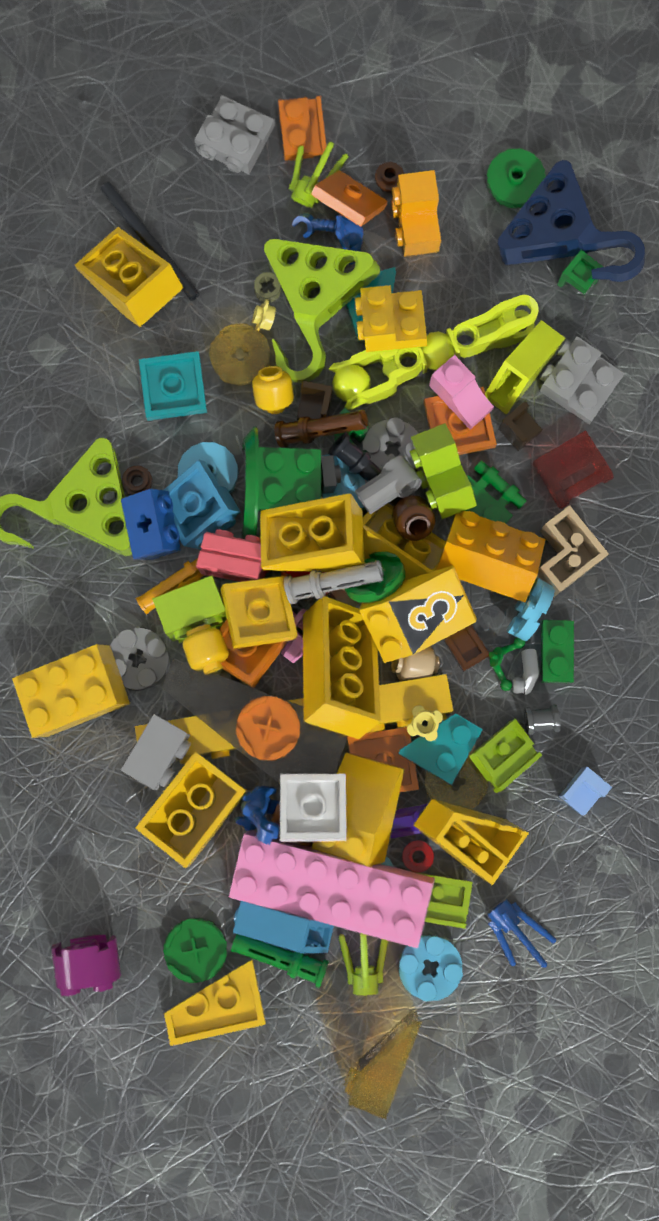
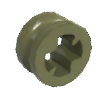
[254,272,281,303]

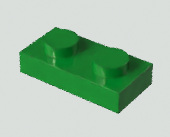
[541,620,574,683]

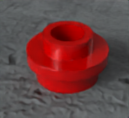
[402,840,434,873]

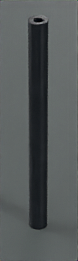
[100,182,200,301]

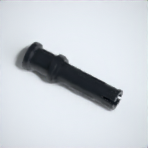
[328,432,410,506]

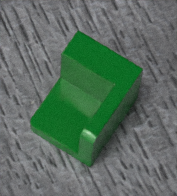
[557,250,603,295]

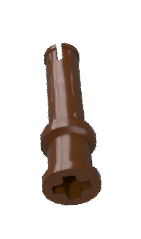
[274,409,368,448]

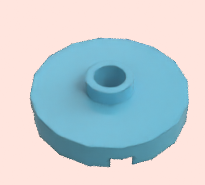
[178,442,238,493]

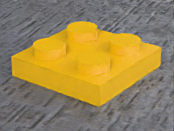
[221,576,298,649]

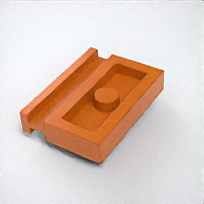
[278,96,326,161]

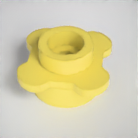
[252,299,276,333]
[407,705,443,741]

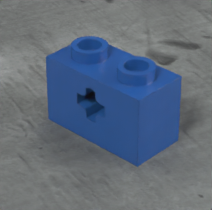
[121,489,181,560]

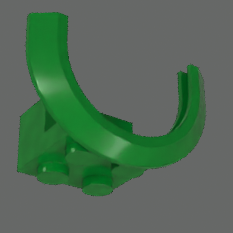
[241,426,321,539]

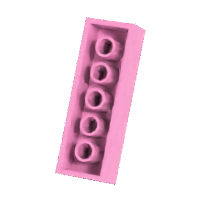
[229,830,435,948]

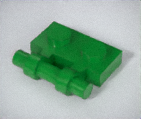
[465,460,527,524]

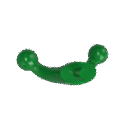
[489,637,526,691]

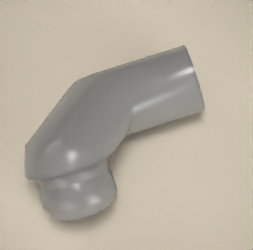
[512,649,539,695]

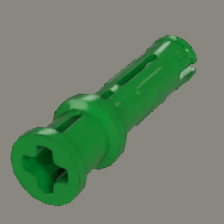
[231,934,329,989]

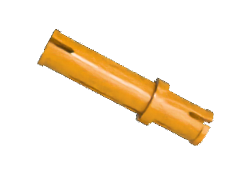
[135,558,204,615]

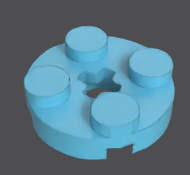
[507,578,555,641]
[399,935,463,1001]

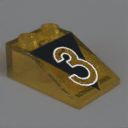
[343,1011,421,1119]

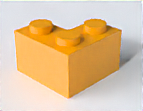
[391,170,441,256]

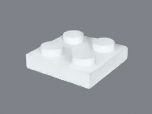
[280,774,346,842]

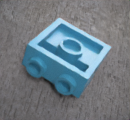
[164,460,241,549]

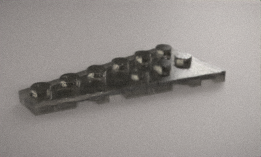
[162,659,348,784]

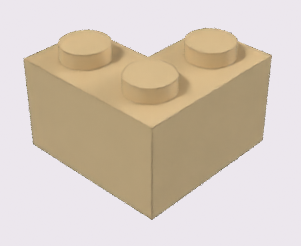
[537,505,609,597]

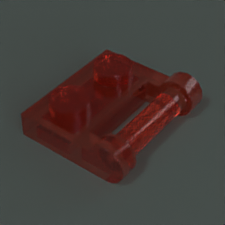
[532,430,614,509]

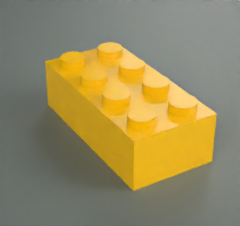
[303,596,381,739]

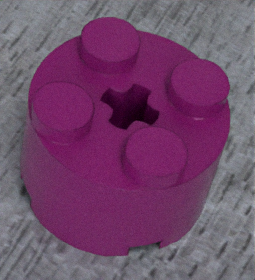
[51,934,121,996]

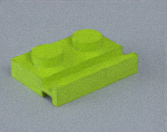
[469,719,542,793]
[410,871,472,929]

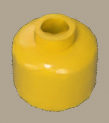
[252,366,294,414]
[182,624,229,674]

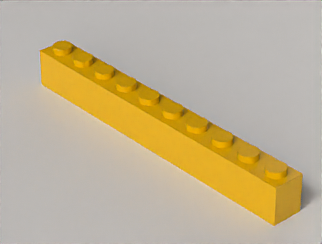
[135,674,453,764]

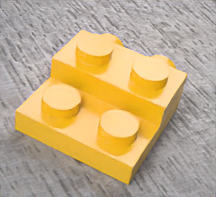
[355,285,427,352]

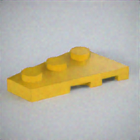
[164,959,266,1046]

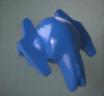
[292,213,364,265]
[235,786,280,845]

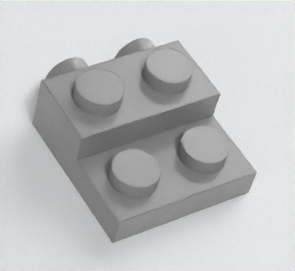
[195,95,275,174]
[540,336,625,425]

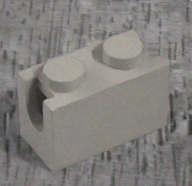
[120,714,191,791]

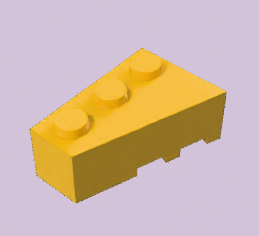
[413,799,529,885]

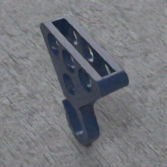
[498,160,645,282]

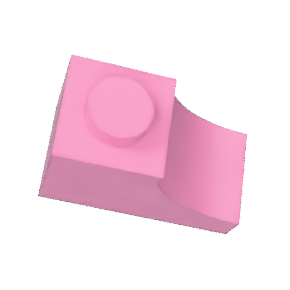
[429,355,494,430]

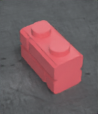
[196,529,266,582]

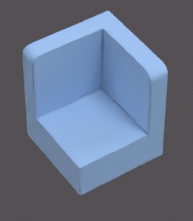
[559,767,612,815]

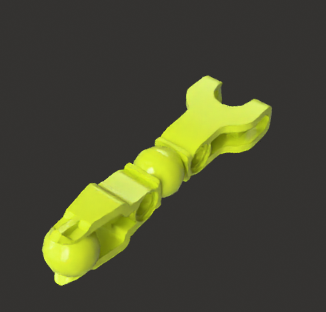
[329,295,539,411]

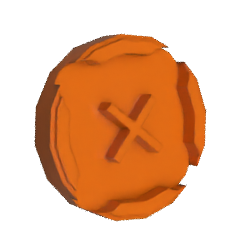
[236,696,300,761]

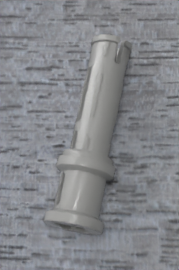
[284,560,384,605]

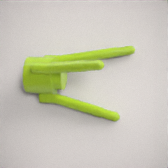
[288,142,348,208]
[338,933,388,996]

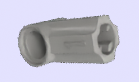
[355,456,422,514]

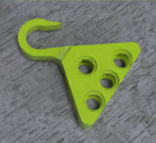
[264,239,380,383]
[0,438,132,556]

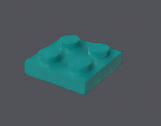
[139,351,207,421]

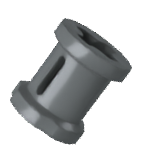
[524,704,560,736]

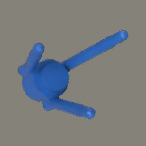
[487,899,556,968]

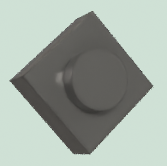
[321,455,341,494]

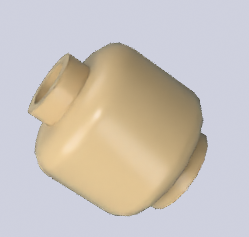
[391,646,440,681]

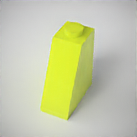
[485,320,565,415]

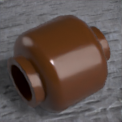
[392,495,436,541]

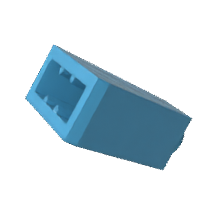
[233,901,334,953]

